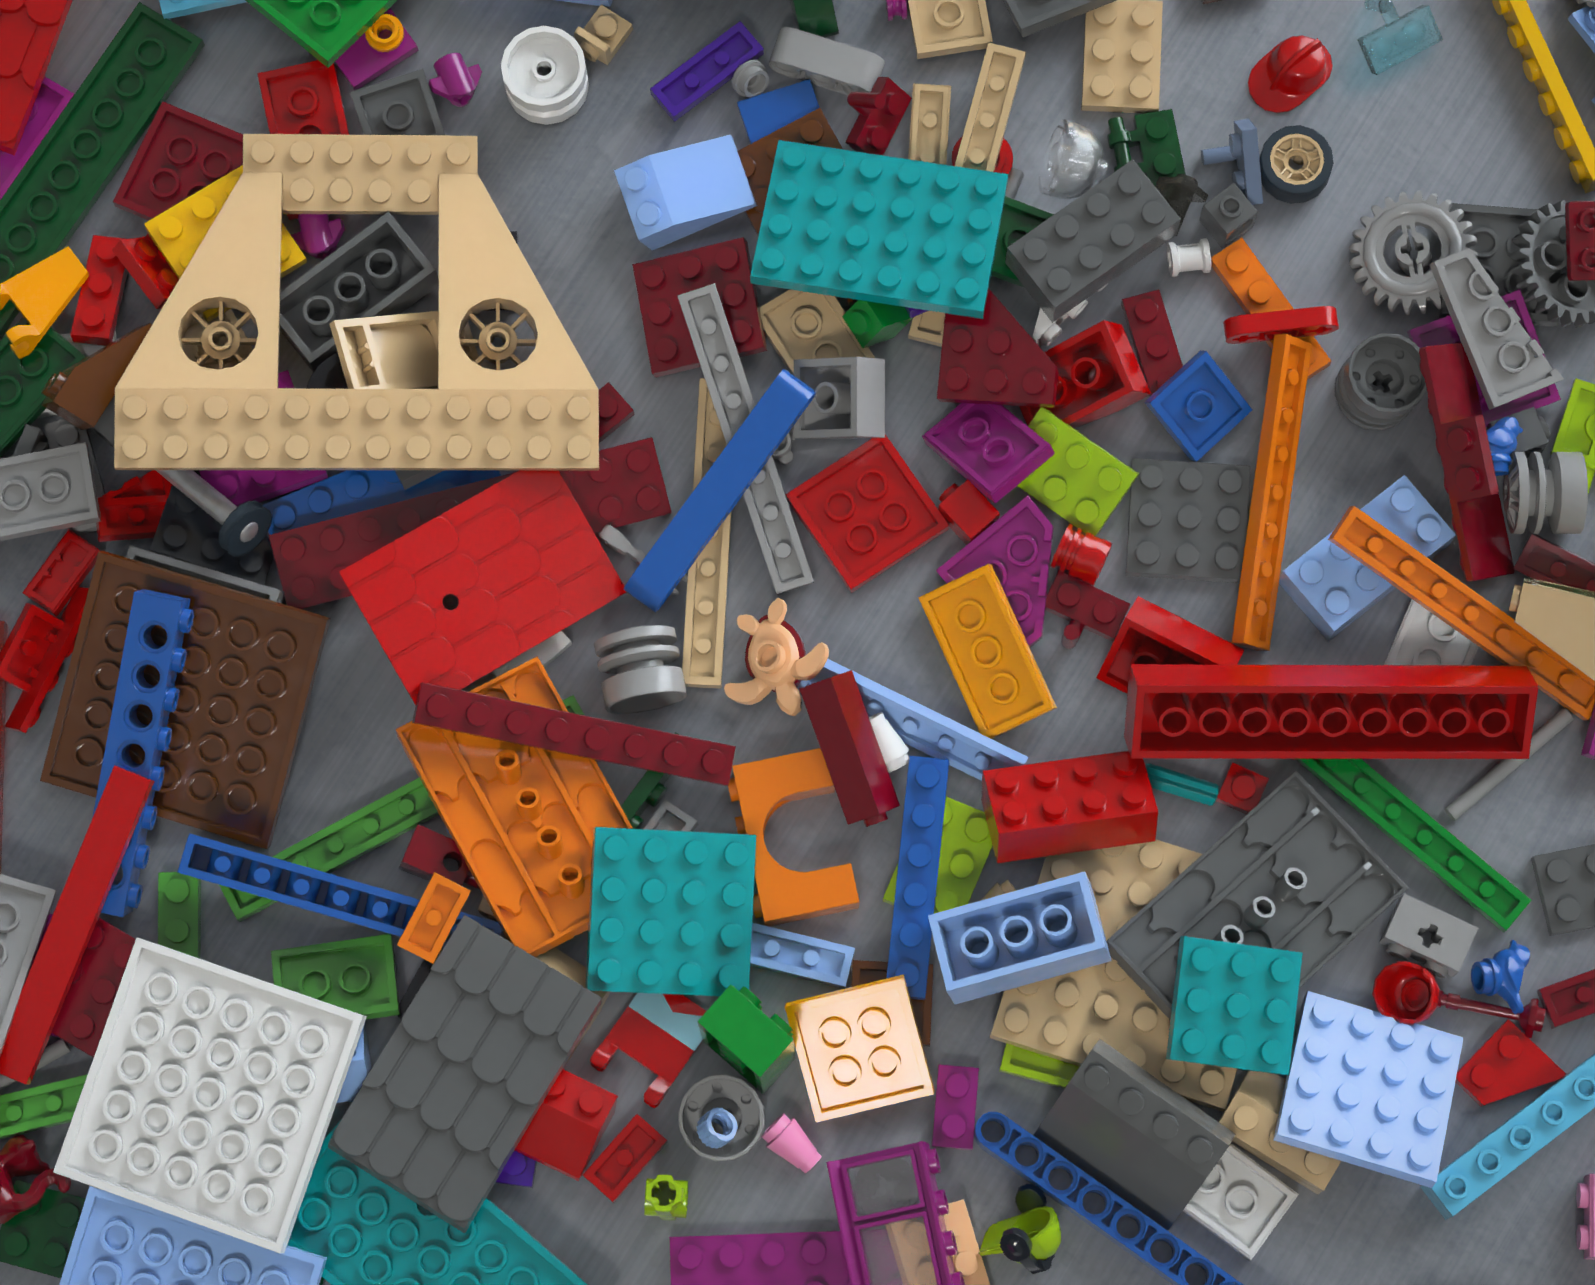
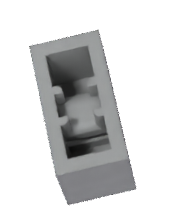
[1379,893,1479,978]

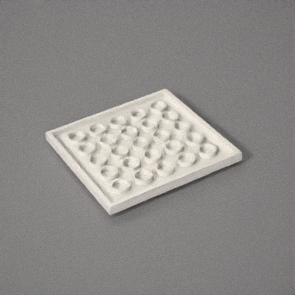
[53,937,367,1253]

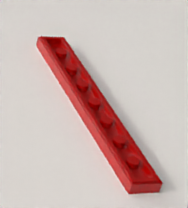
[0,765,154,1085]

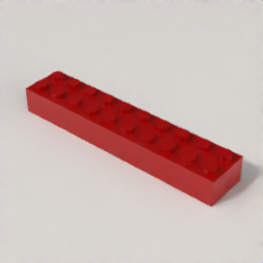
[1124,664,1538,759]

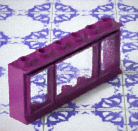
[826,1141,965,1285]

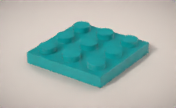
[1166,936,1303,1075]

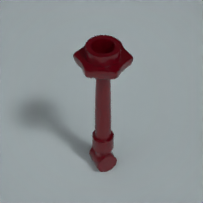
[1437,990,1546,1038]

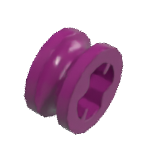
[886,0,907,21]

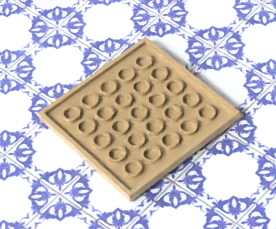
[990,840,1237,1112]

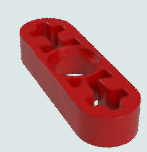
[1223,306,1339,344]

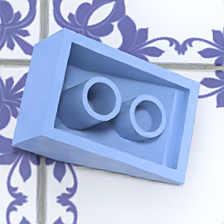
[614,135,757,251]

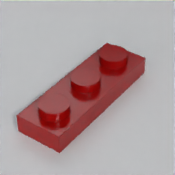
[70,235,128,346]

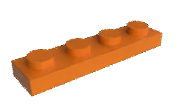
[1211,238,1331,380]

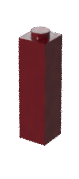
[799,670,900,827]

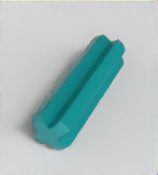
[1145,763,1219,806]

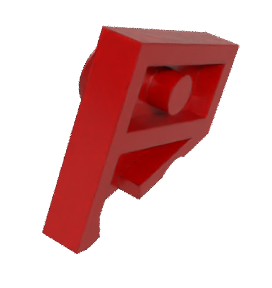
[96,470,172,542]
[1455,1019,1566,1107]

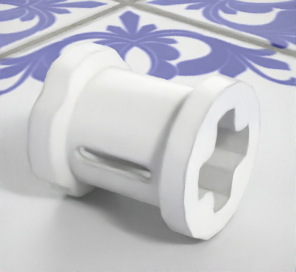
[1167,238,1211,277]

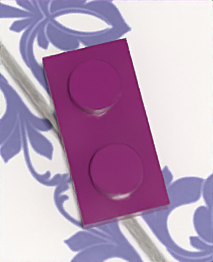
[932,1064,979,1151]

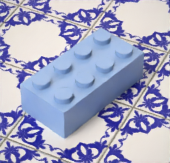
[1279,475,1456,642]
[928,871,1112,1005]

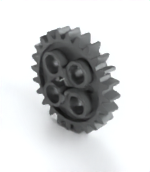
[1510,200,1595,328]

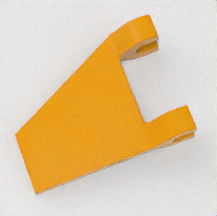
[0,246,89,359]

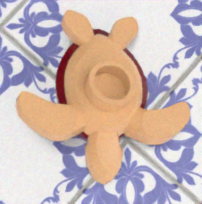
[724,598,829,716]

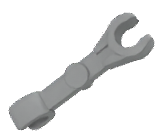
[599,525,688,596]

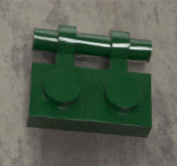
[1107,109,1187,190]

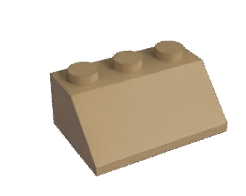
[1218,1070,1341,1195]

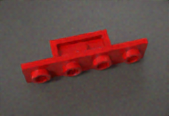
[0,587,89,734]

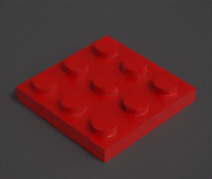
[785,434,949,593]

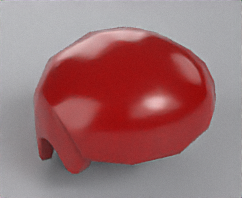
[1372,961,1440,1025]

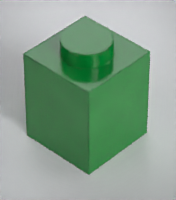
[842,300,914,348]

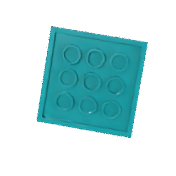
[585,827,756,996]

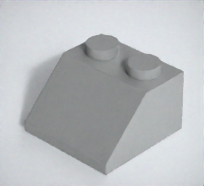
[794,357,885,439]

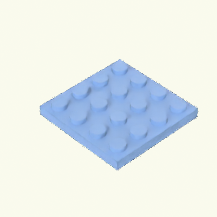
[1273,991,1463,1188]

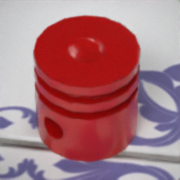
[1050,524,1113,586]

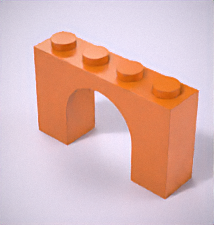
[728,748,859,927]

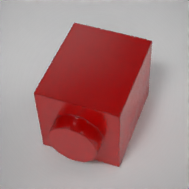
[938,479,1000,545]

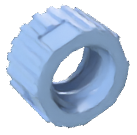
[696,1107,738,1149]

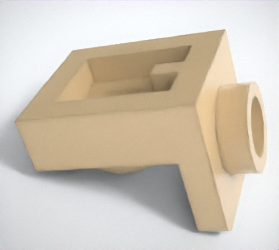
[574,5,633,66]

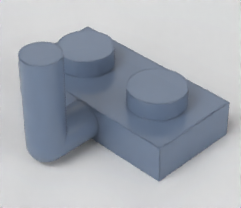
[1201,119,1263,205]

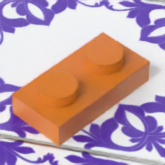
[397,872,471,964]

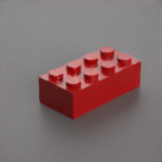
[981,751,1158,863]

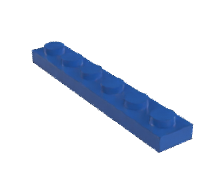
[886,755,949,1000]

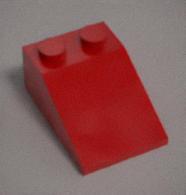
[1019,320,1151,429]

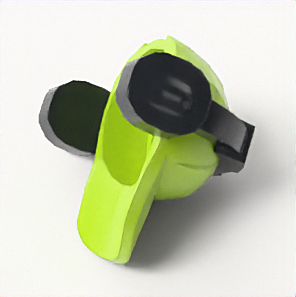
[978,1184,1061,1274]

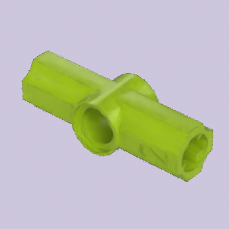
[644,1175,688,1221]

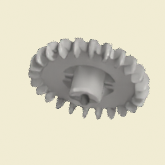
[1349,190,1478,315]

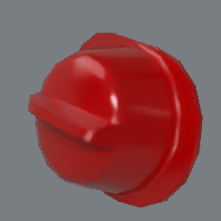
[1248,35,1333,113]

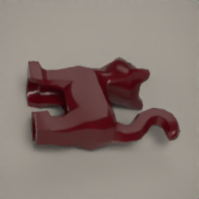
[0,1134,71,1224]

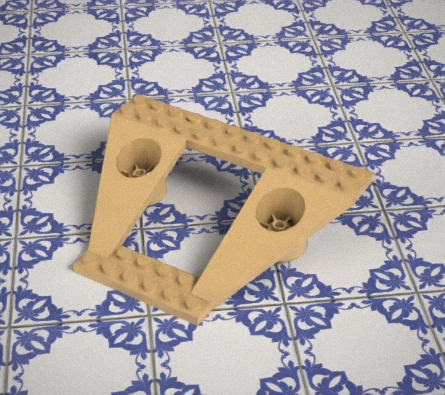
[114,134,599,471]

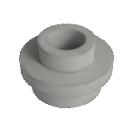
[732,60,769,98]

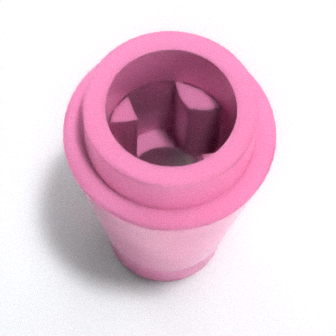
[761,1113,822,1174]

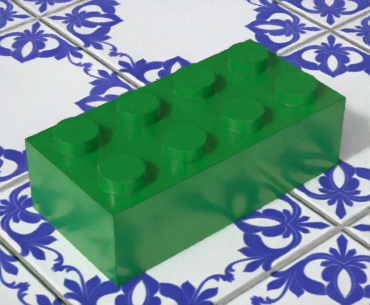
[697,984,796,1095]

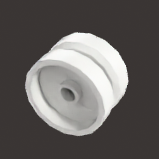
[501,26,589,125]

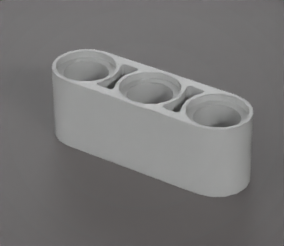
[768,27,885,95]

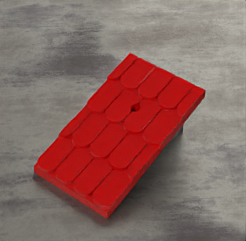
[339,470,626,706]

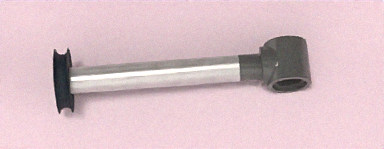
[92,395,272,557]

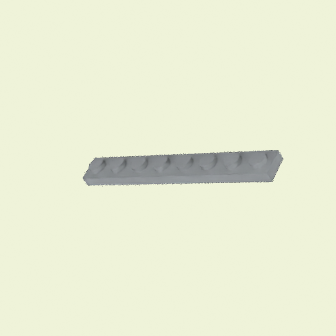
[678,283,814,595]

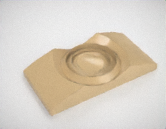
[330,311,482,389]

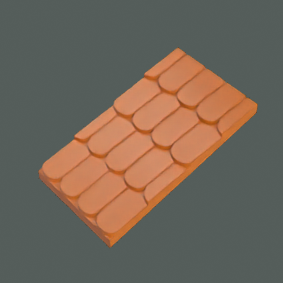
[395,656,633,958]

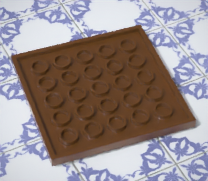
[40,551,331,849]

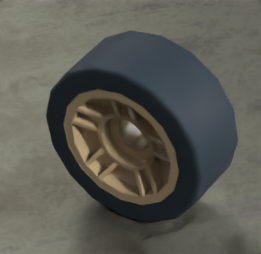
[1259,125,1334,204]

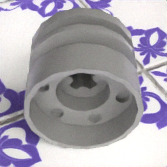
[1503,452,1588,534]
[594,625,687,714]
[678,1075,765,1161]

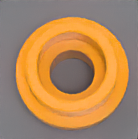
[365,14,404,52]

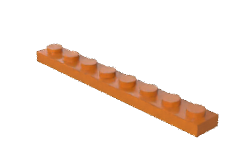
[1231,334,1312,651]
[1328,506,1595,720]

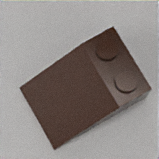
[41,323,152,430]

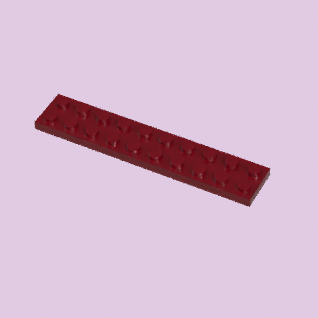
[269,437,672,609]

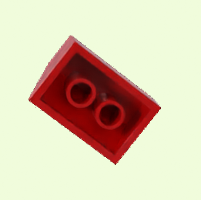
[1096,596,1244,694]
[514,1069,618,1181]

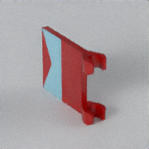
[590,993,706,1108]

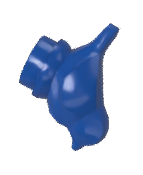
[1486,417,1523,476]
[1471,940,1530,1014]

